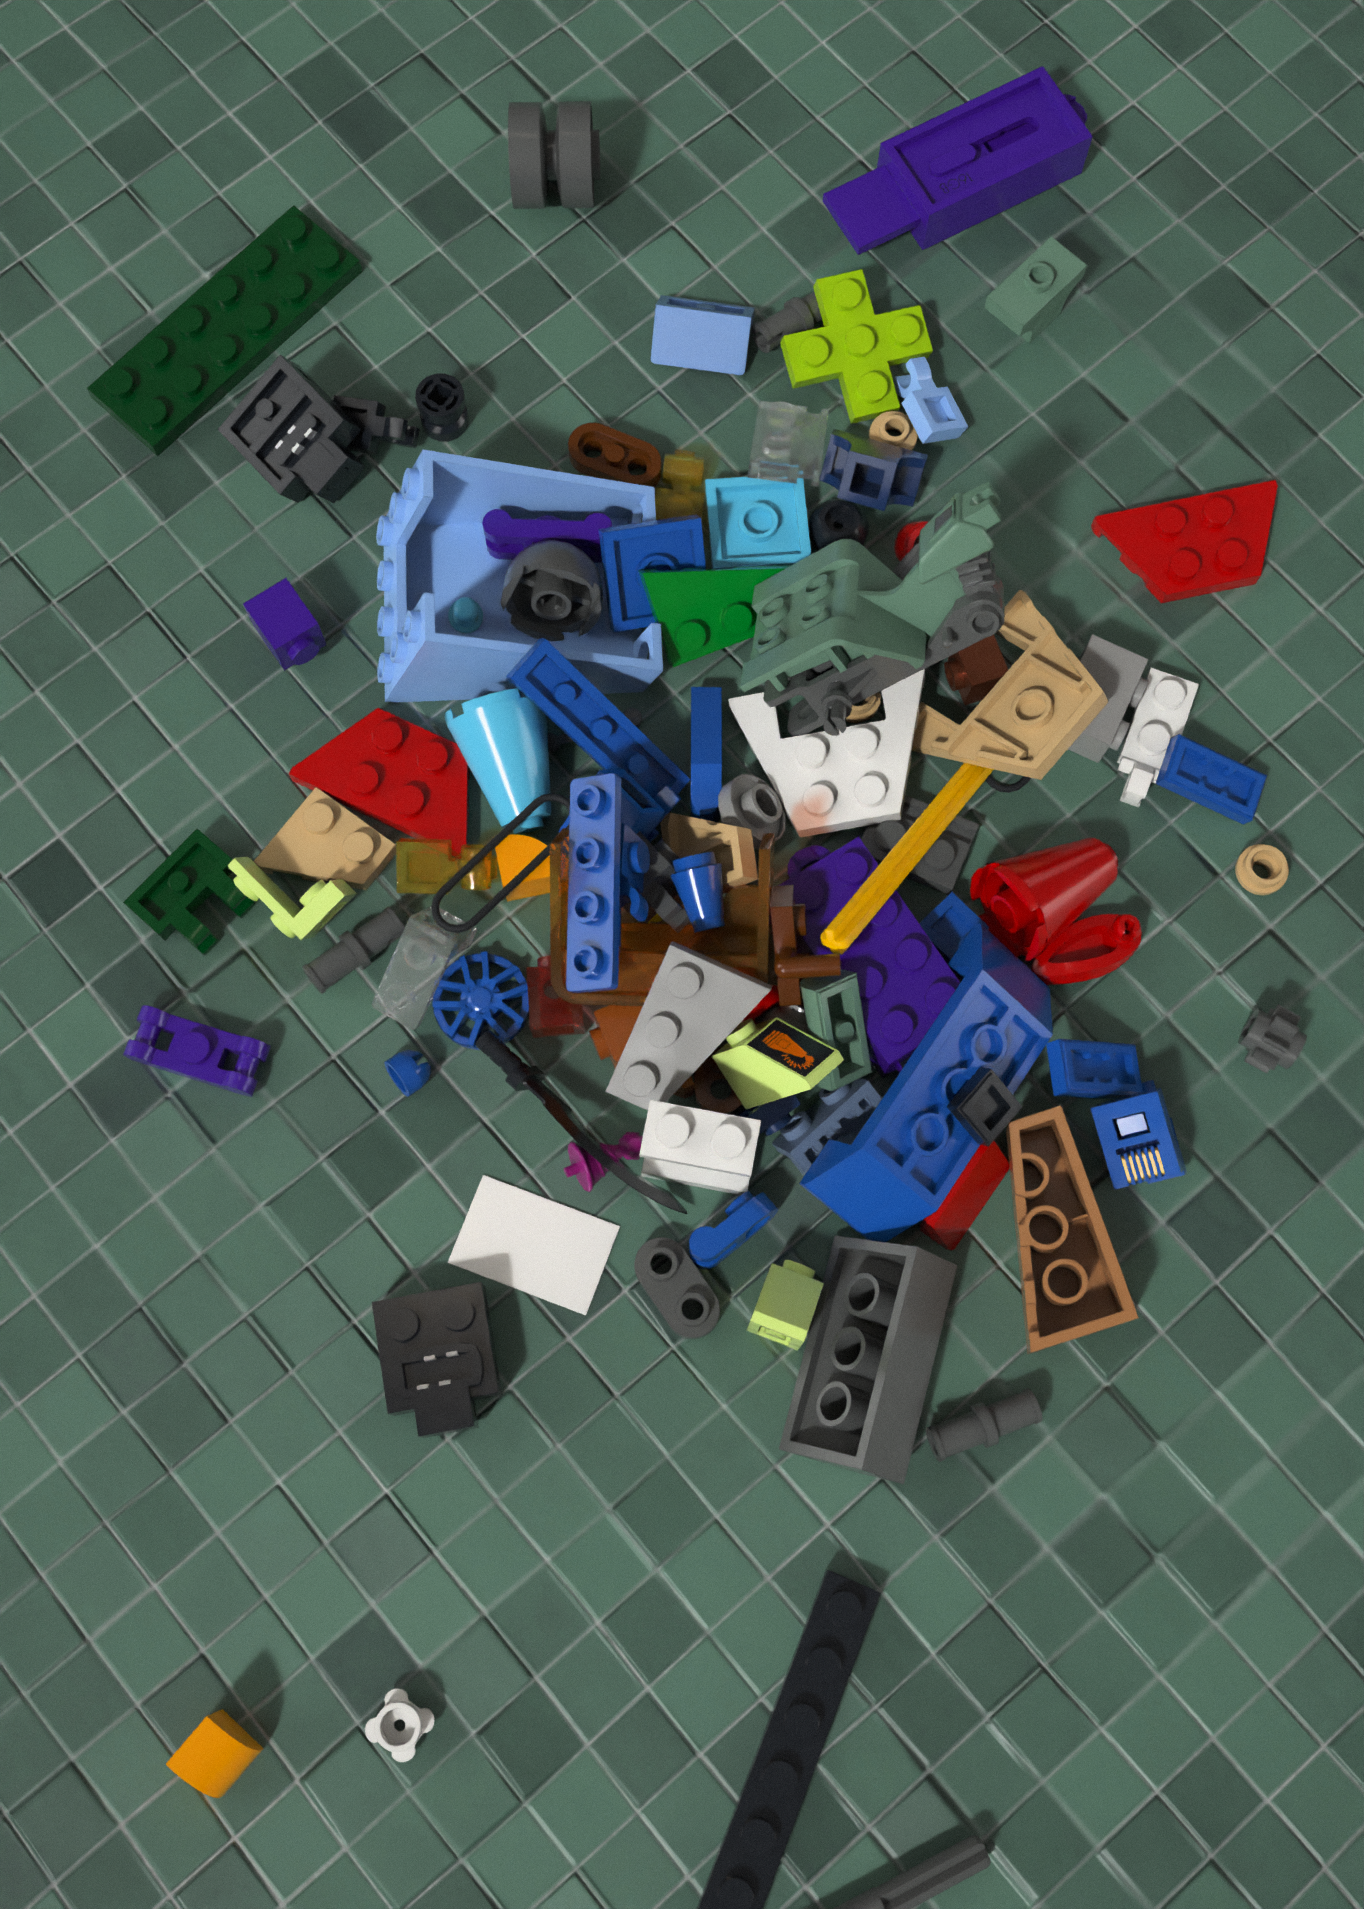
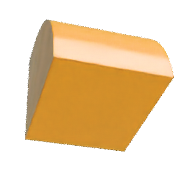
[493,834,567,902]
[166,1709,264,1798]

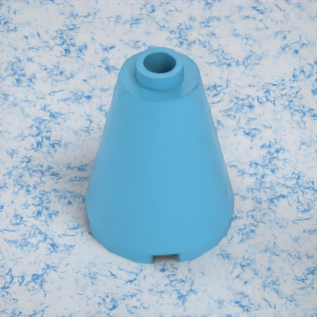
[444,688,551,835]

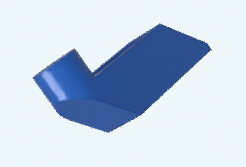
[690,687,722,822]

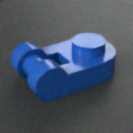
[689,1191,779,1270]

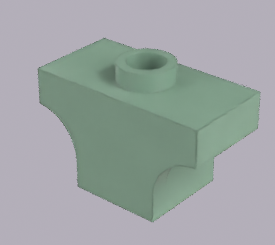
[984,236,1087,344]

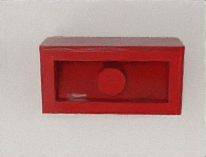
[919,1141,1009,1251]

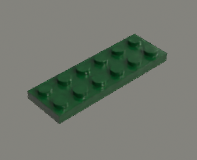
[87,205,363,456]

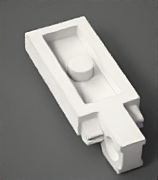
[1117,668,1199,807]

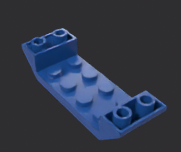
[799,923,1053,1242]

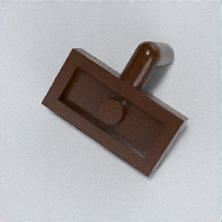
[770,885,841,1006]

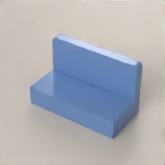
[651,295,755,375]

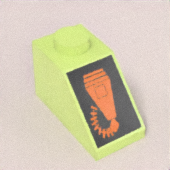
[712,1017,844,1110]

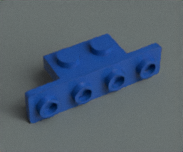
[566,773,621,993]

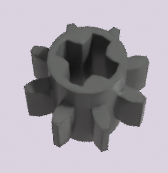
[1238,1004,1307,1073]

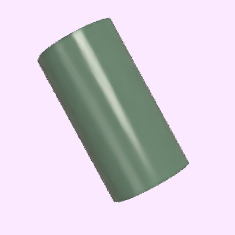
[800,969,872,1091]

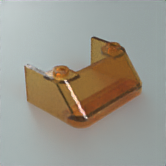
[550,828,774,1006]

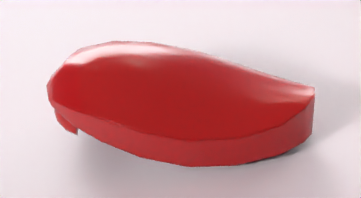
[1030,914,1142,985]

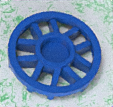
[432,951,531,1050]

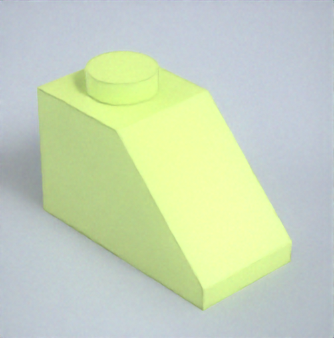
[747,1260,824,1351]

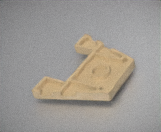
[912,590,1108,780]

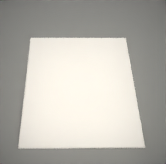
[448,1175,620,1315]

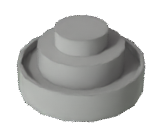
[718,774,785,850]

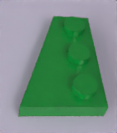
[638,565,792,667]

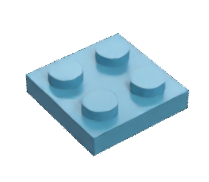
[705,473,811,569]

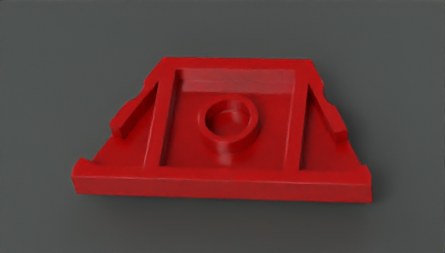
[1091,480,1278,604]
[289,708,470,861]

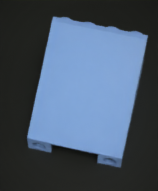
[376,449,663,703]

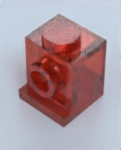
[526,955,585,1038]

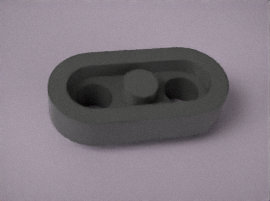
[634,1237,720,1339]

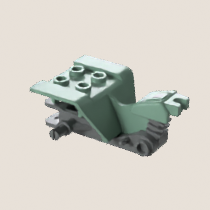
[740,482,1005,737]

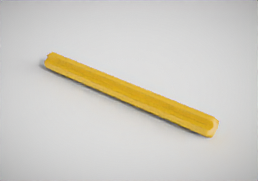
[820,763,994,954]

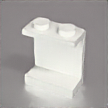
[639,1100,761,1195]

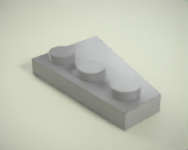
[605,941,772,1110]

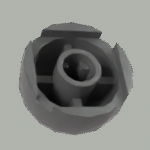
[501,540,603,641]

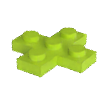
[780,269,933,424]

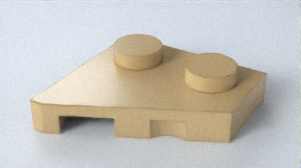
[253,787,398,890]
[660,812,758,909]

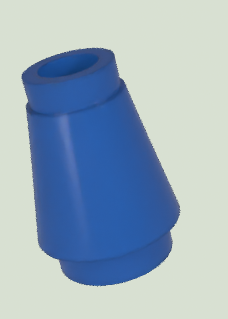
[670,851,725,933]

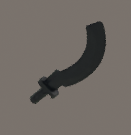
[476,1030,687,1214]

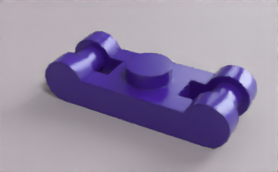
[482,509,612,563]
[123,1005,271,1097]

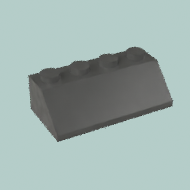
[779,1236,957,1484]

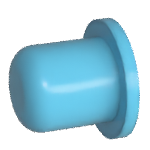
[448,597,483,633]

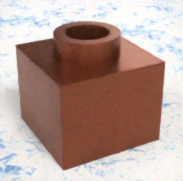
[944,634,1008,705]

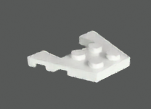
[728,669,925,837]

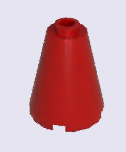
[970,837,1118,961]

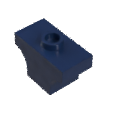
[819,429,928,511]

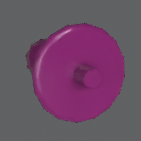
[564,1132,643,1192]

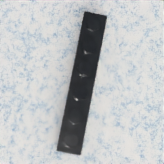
[696,1569,880,1909]

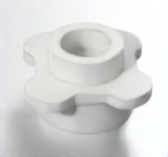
[365,1688,435,1762]

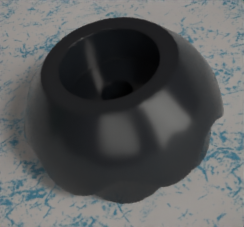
[808,498,869,551]

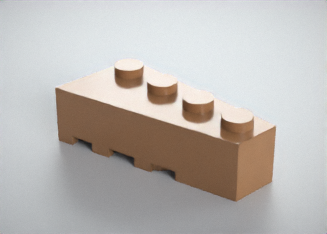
[1006,1105,1139,1354]

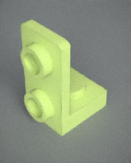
[228,857,357,940]

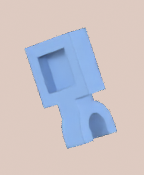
[893,357,968,444]

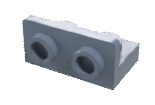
[772,1078,882,1176]

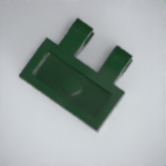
[123,829,255,956]

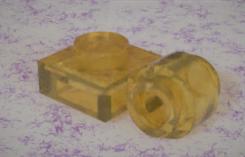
[655,449,705,522]
[396,838,497,894]

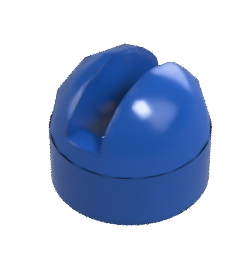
[384,1050,431,1097]

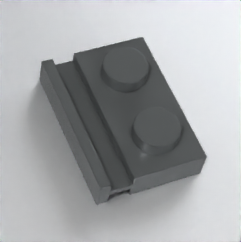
[861,795,979,895]

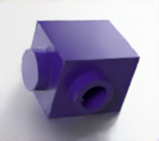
[243,578,327,671]

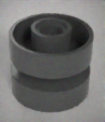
[508,101,600,209]

